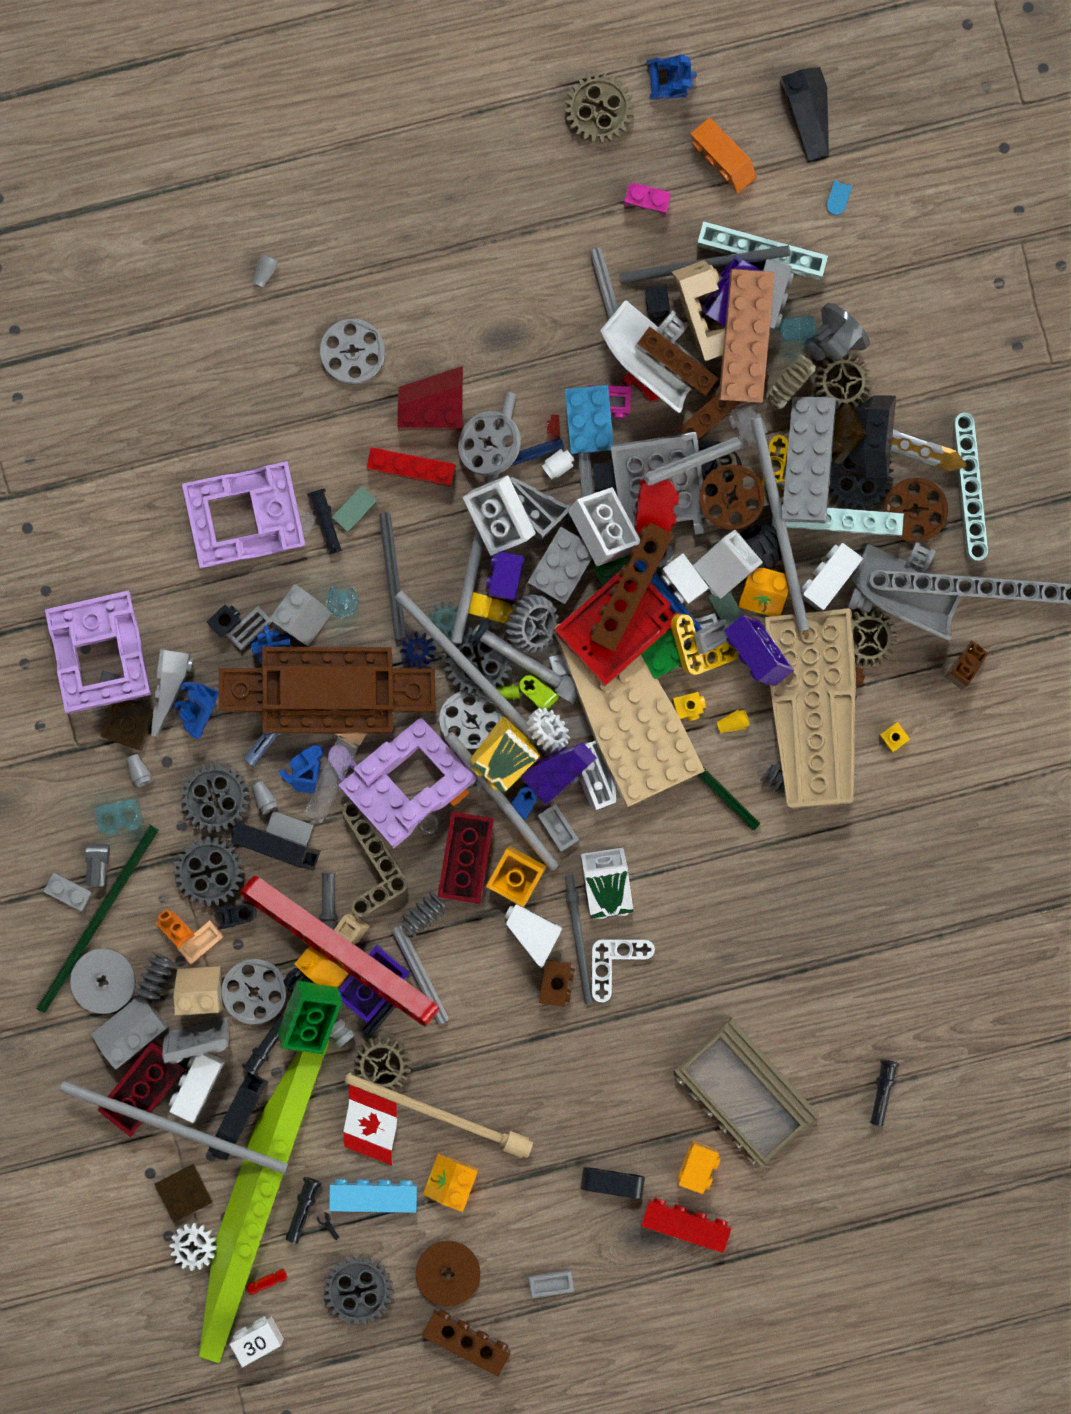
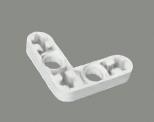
[592,939,655,1002]

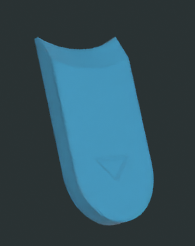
[827,180,853,215]

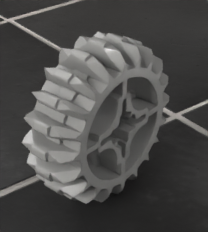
[505,595,559,653]

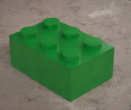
[278,981,343,1054]

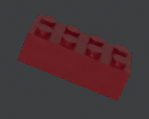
[437,811,494,904]
[97,1040,188,1137]

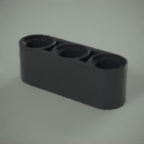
[580,1167,645,1199]

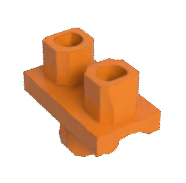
[155,909,195,949]

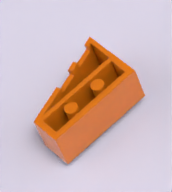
[690,117,757,194]

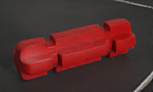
[246,1269,288,1296]

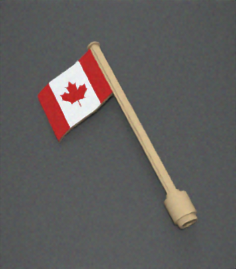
[344,1073,533,1166]

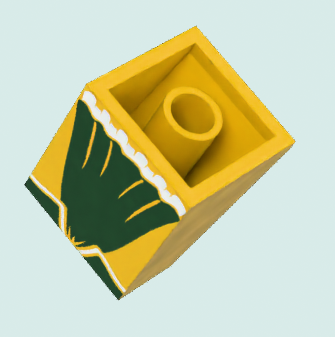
[470,716,540,793]

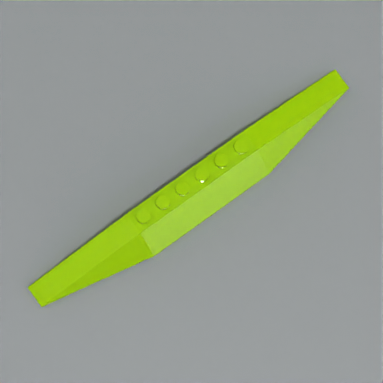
[199,1037,331,1363]

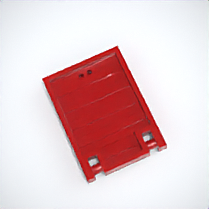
[554,564,679,687]

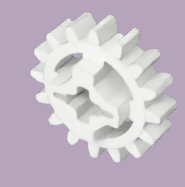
[527,708,570,753]
[169,1222,218,1271]

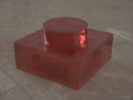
[546,415,560,439]

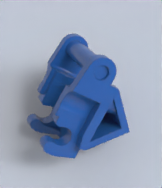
[647,54,697,100]
[173,682,219,739]
[279,745,324,794]

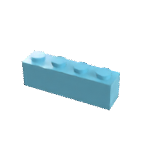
[329,1179,417,1213]

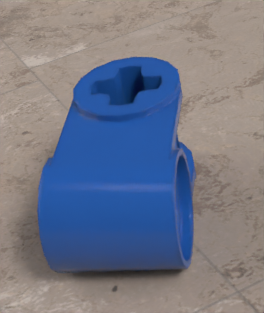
[510,783,538,821]

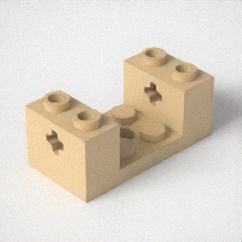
[672,260,725,361]

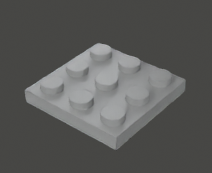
[162,1017,230,1063]

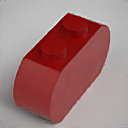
[634,478,679,534]

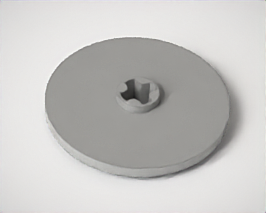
[70,949,136,1014]

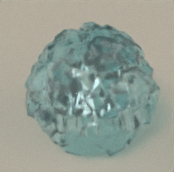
[326,585,360,619]

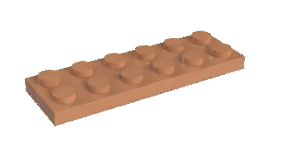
[719,269,775,403]

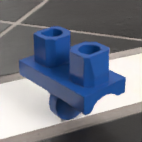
[251,625,290,663]

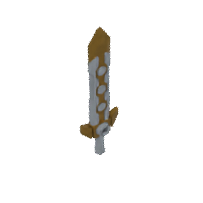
[891,429,966,471]

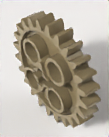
[565,73,634,144]

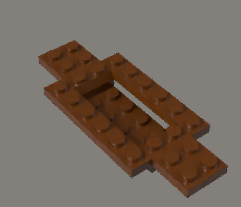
[218,647,436,734]

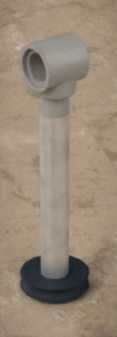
[467,617,578,704]

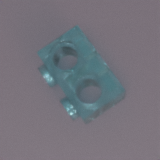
[94,798,144,836]

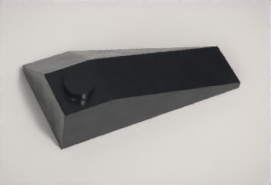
[780,67,829,162]

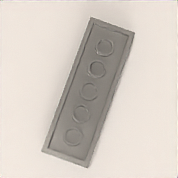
[782,396,836,523]

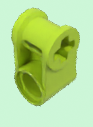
[519,675,559,711]

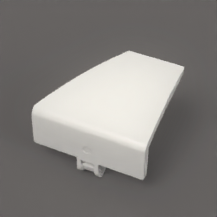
[601,301,707,413]

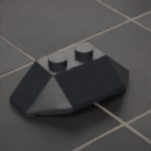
[847,395,896,479]

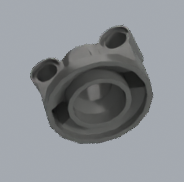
[803,303,870,362]

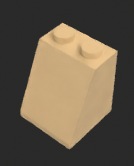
[174,966,224,1015]

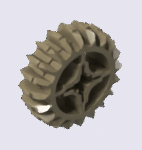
[814,354,872,411]
[766,355,816,409]
[852,609,898,667]
[353,1036,411,1091]

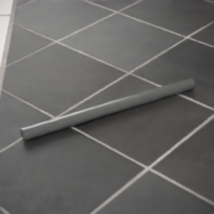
[620,245,791,284]

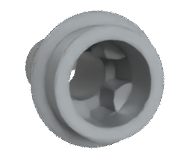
[252,254,278,287]
[126,754,152,788]
[252,781,278,815]

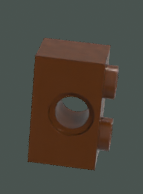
[539,959,575,1007]

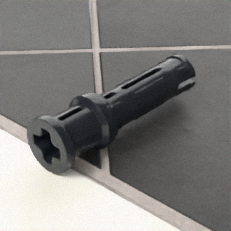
[307,488,342,555]
[241,1014,284,1077]
[870,1059,900,1126]
[285,1177,322,1244]

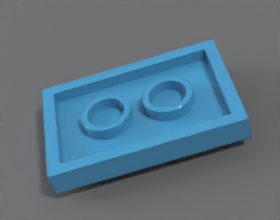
[565,385,613,454]

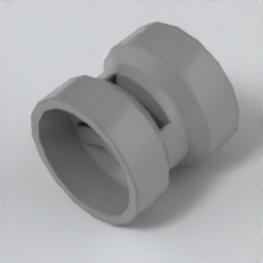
[847,588,873,615]
[330,1019,355,1049]

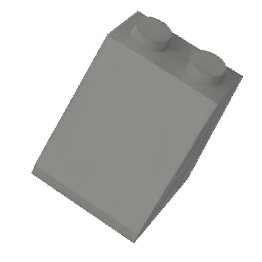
[270,584,333,646]

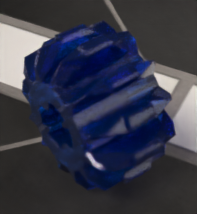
[400,631,436,668]

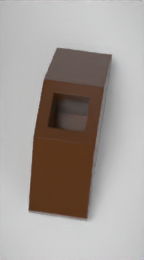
[945,640,988,690]

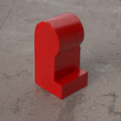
[622,372,660,402]

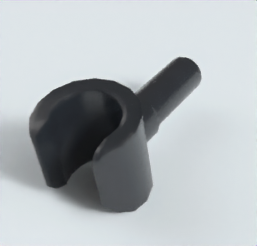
[317,1212,339,1240]

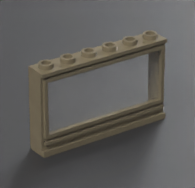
[674,1018,820,1167]

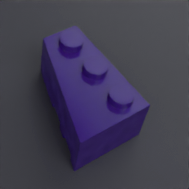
[520,742,597,805]

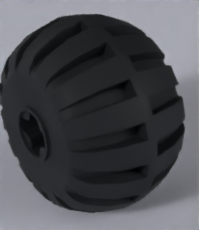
[739,524,782,569]

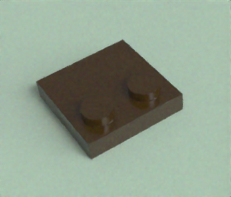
[832,403,867,464]
[100,700,154,751]
[155,1163,213,1222]

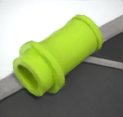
[496,684,520,701]

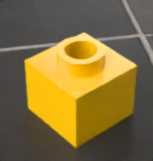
[879,722,910,752]

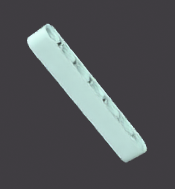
[952,413,988,562]

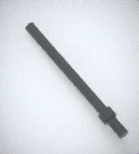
[565,875,593,1004]

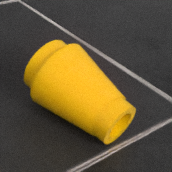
[717,709,750,734]

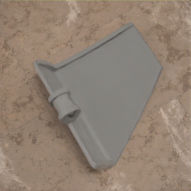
[851,542,964,641]

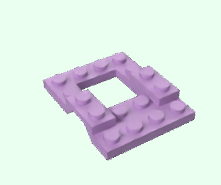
[182,461,306,569]
[45,590,151,714]
[338,717,477,849]

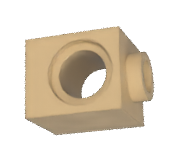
[334,913,370,944]

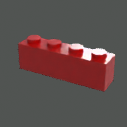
[366,447,456,487]
[640,1197,732,1253]

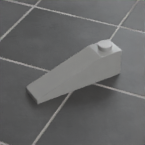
[151,649,193,737]

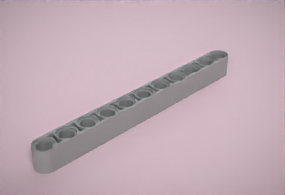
[867,569,1071,604]

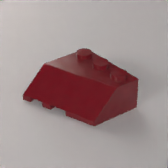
[397,366,463,431]

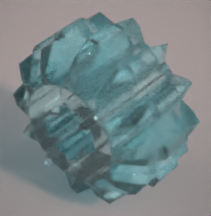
[780,315,817,340]
[428,602,459,638]

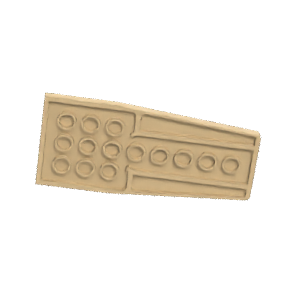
[765,608,856,808]
[554,624,705,807]

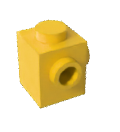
[672,692,706,722]

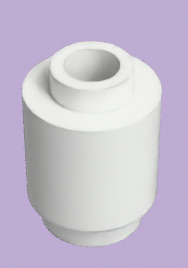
[542,449,574,479]

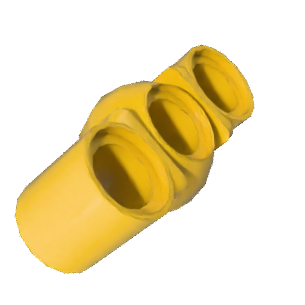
[468,592,516,624]

